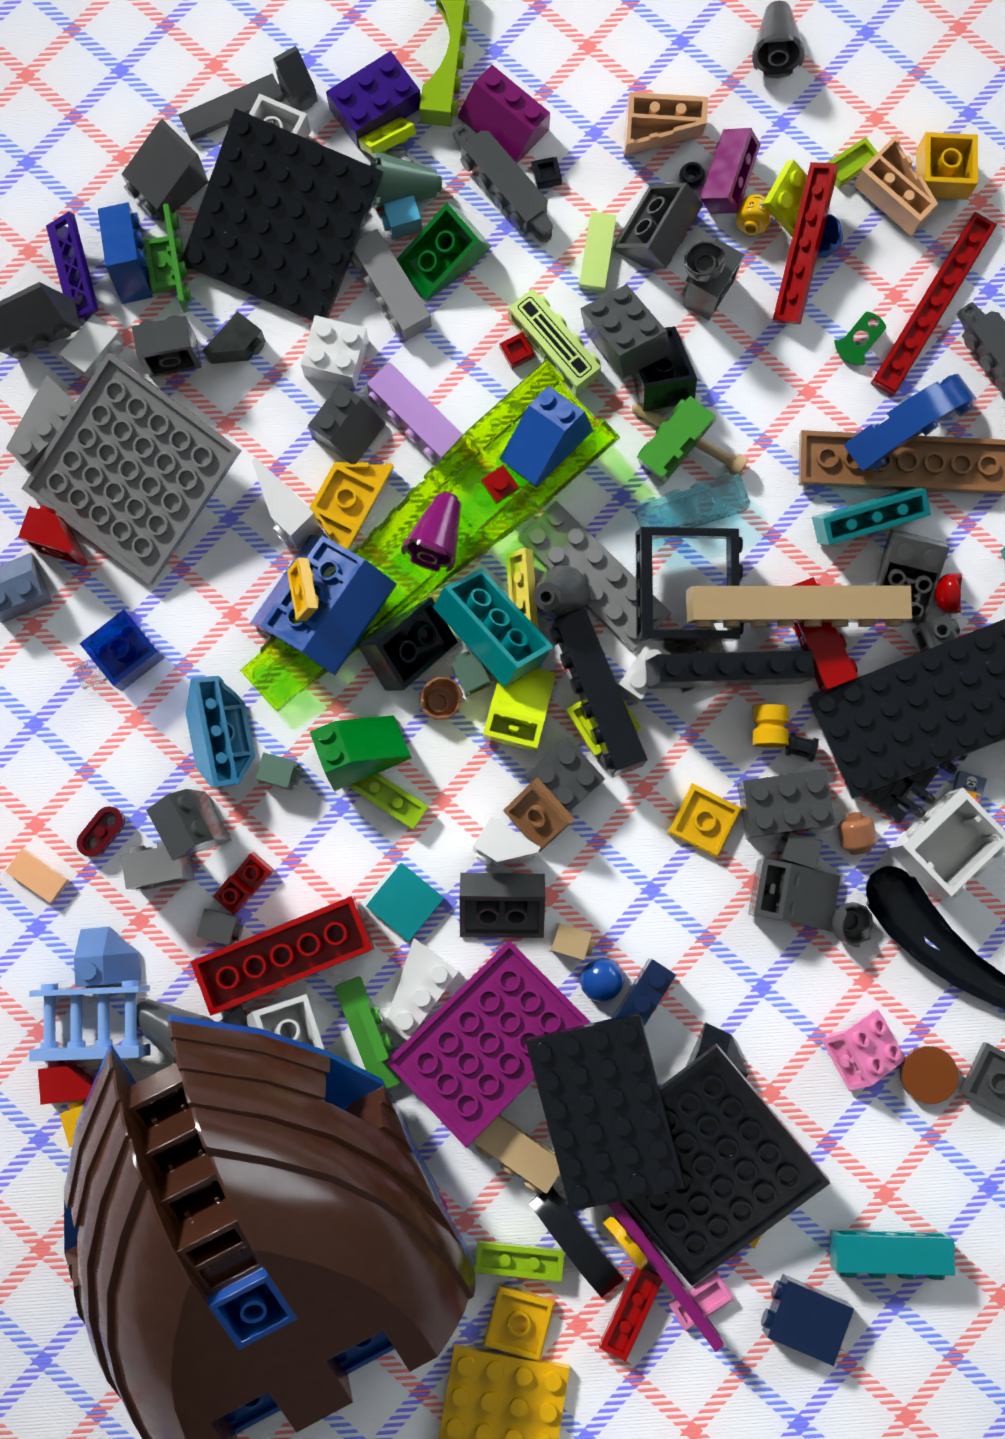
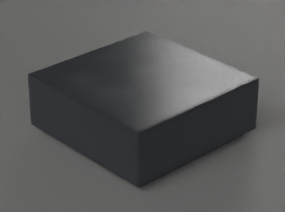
[531,156,562,189]

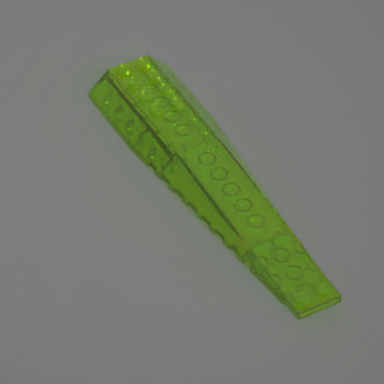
[240,359,620,712]

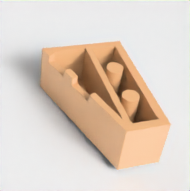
[624,92,708,156]

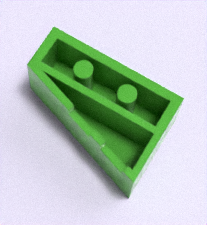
[637,396,716,484]

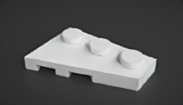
[385,938,459,1040]

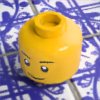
[736,194,772,235]

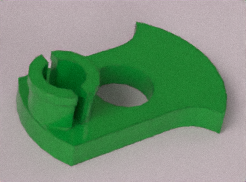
[834,311,887,365]

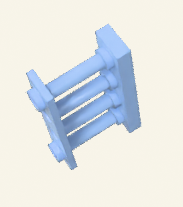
[29,980,151,1061]

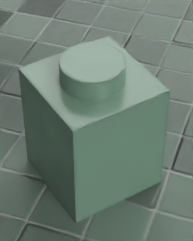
[451,651,490,697]
[255,752,301,790]

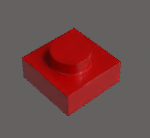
[481,465,519,504]

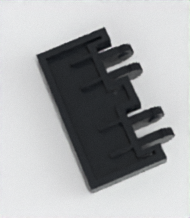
[861,755,968,824]

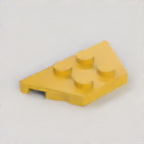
[309,462,394,550]

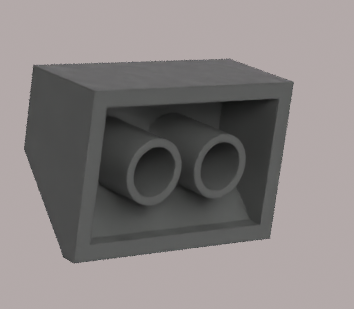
[612,183,703,269]
[0,282,81,359]
[459,873,546,938]

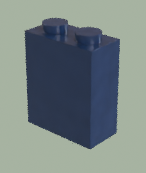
[761,1274,854,1366]

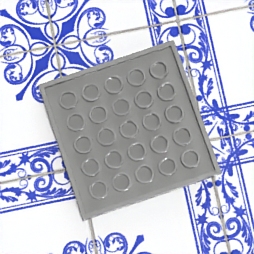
[21,352,242,585]

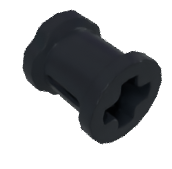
[785,732,819,762]

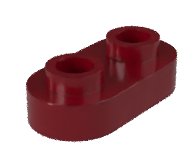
[77,806,125,857]

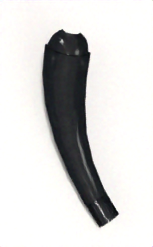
[865,866,1005,1010]

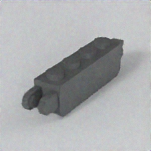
[453,124,553,243]
[957,302,1005,394]

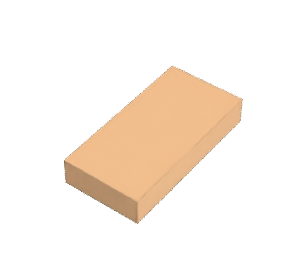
[5,848,69,903]

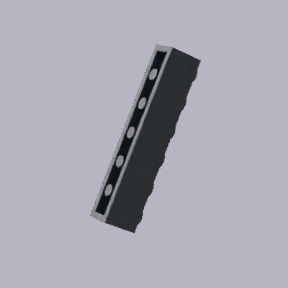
[550,608,648,777]
[645,651,815,689]

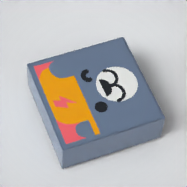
[952,770,987,804]

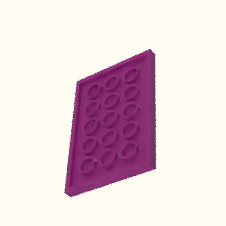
[386,940,590,1148]

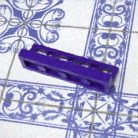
[46,211,99,326]

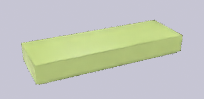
[579,211,617,292]

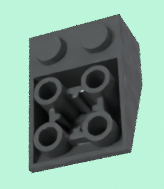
[876,529,949,624]
[748,858,841,931]

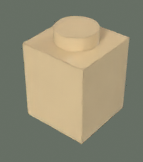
[550,923,595,960]

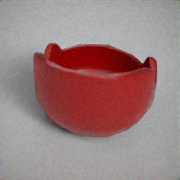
[934,573,962,614]

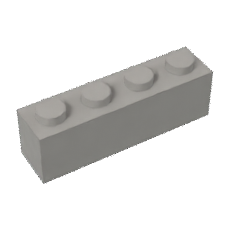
[350,229,432,341]

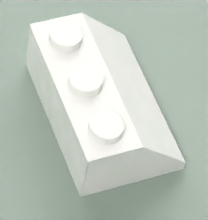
[472,817,541,867]

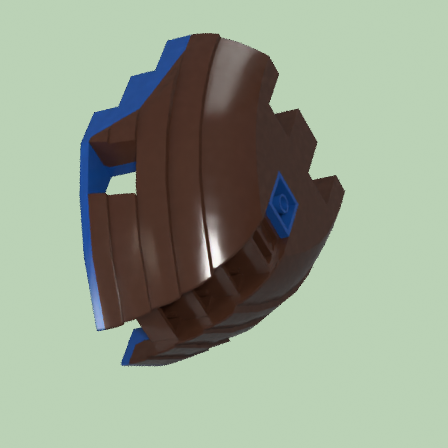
[64,1015,475,1439]

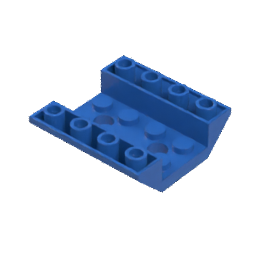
[250,535,397,675]

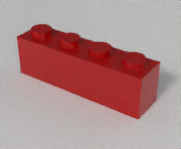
[792,577,858,692]

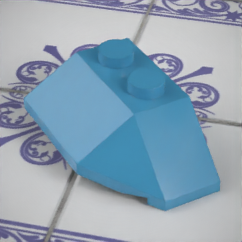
[186,676,255,788]

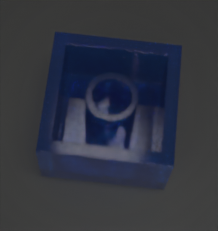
[80,609,165,692]

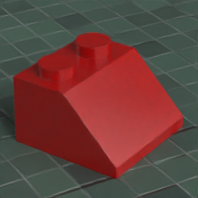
[18,506,88,567]

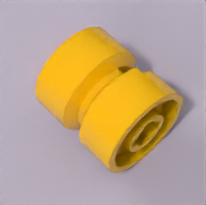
[752,704,789,748]

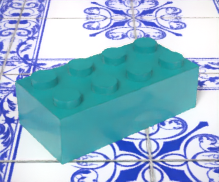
[433,568,554,688]

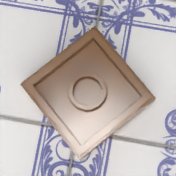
[503,777,575,852]

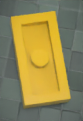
[287,557,319,621]

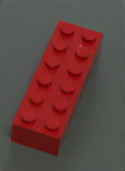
[190,896,375,1016]

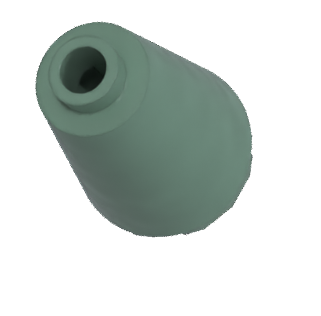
[370,152,442,208]

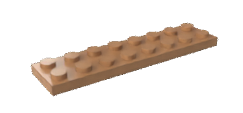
[799,430,1005,495]

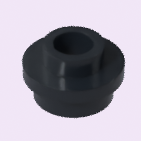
[679,162,705,189]

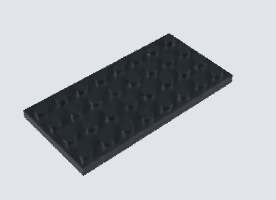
[807,619,1005,800]

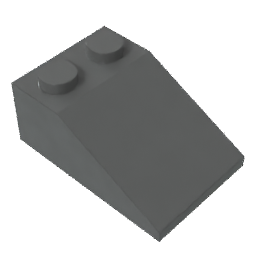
[146,789,231,861]

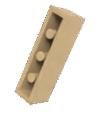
[473,1115,560,1194]

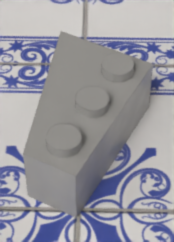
[6,375,76,473]

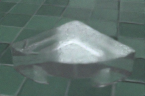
[72,661,110,690]

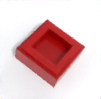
[499,332,535,369]

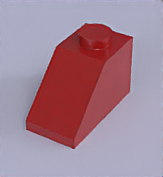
[38,1060,95,1105]

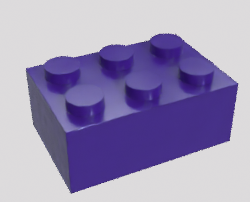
[326,51,421,148]

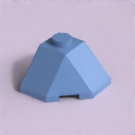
[74,927,141,987]

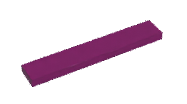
[607,1201,724,1352]

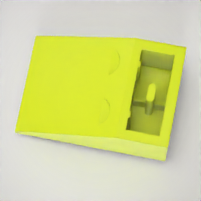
[483,668,557,752]

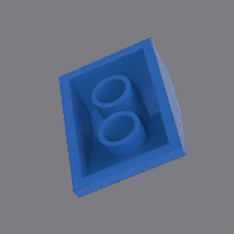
[499,386,594,488]

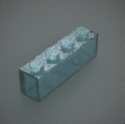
[635,473,751,540]

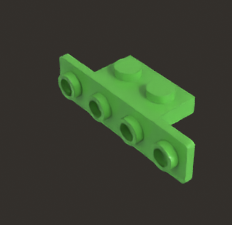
[144,204,192,313]
[334,976,401,1088]

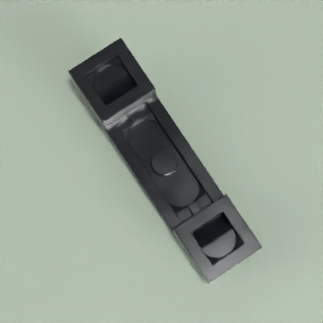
[529,1185,624,1298]

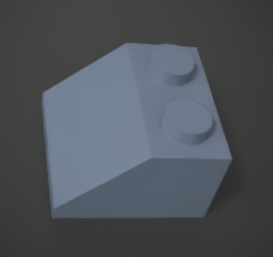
[0,553,52,623]

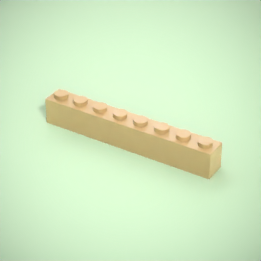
[686,586,912,628]

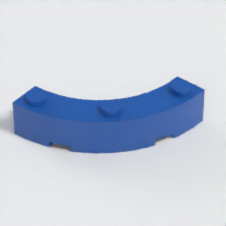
[844,374,977,472]

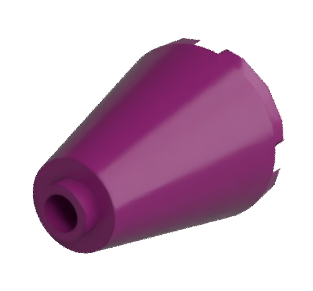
[401,492,461,572]

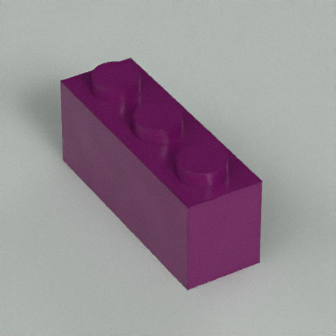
[700,128,761,214]

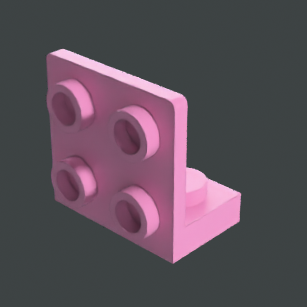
[821,1009,905,1091]

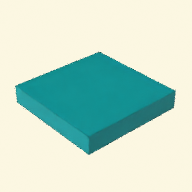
[366,863,444,942]

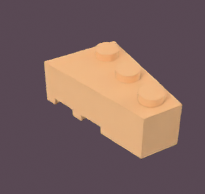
[854,134,938,236]

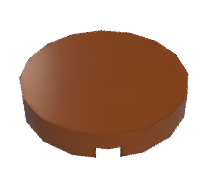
[900,1046,958,1104]

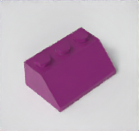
[458,65,550,163]

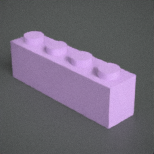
[366,362,465,466]

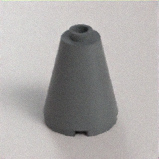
[752,0,805,78]
[534,565,590,619]
[137,999,213,1064]

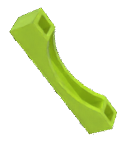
[419,0,471,127]

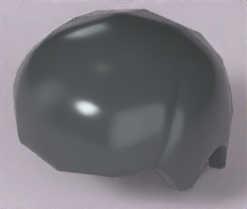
[684,240,726,283]
[832,902,873,948]

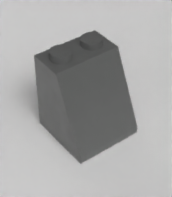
[122,119,209,222]

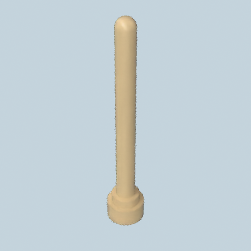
[632,403,749,477]

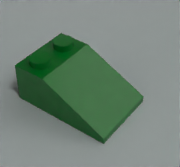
[396,202,492,300]
[310,715,412,791]

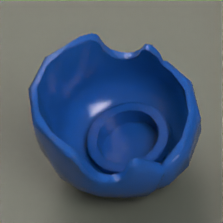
[817,214,843,258]
[580,957,625,1003]

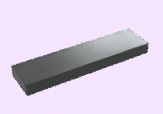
[178,73,284,141]

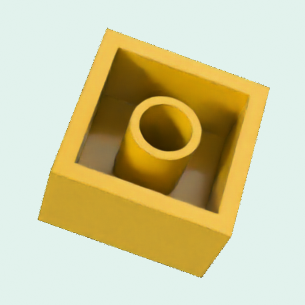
[916,132,978,200]

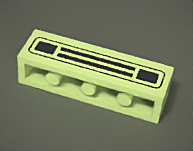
[508,289,601,396]

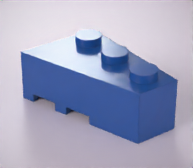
[98,202,153,304]

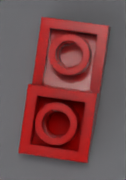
[213,852,275,915]

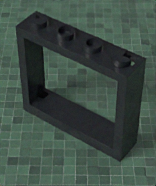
[635,527,744,642]

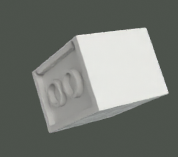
[887,787,1005,898]

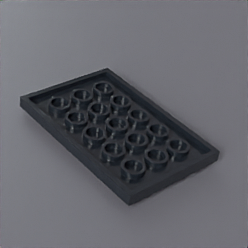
[526,1012,685,1212]

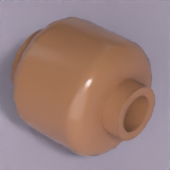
[837,812,877,855]

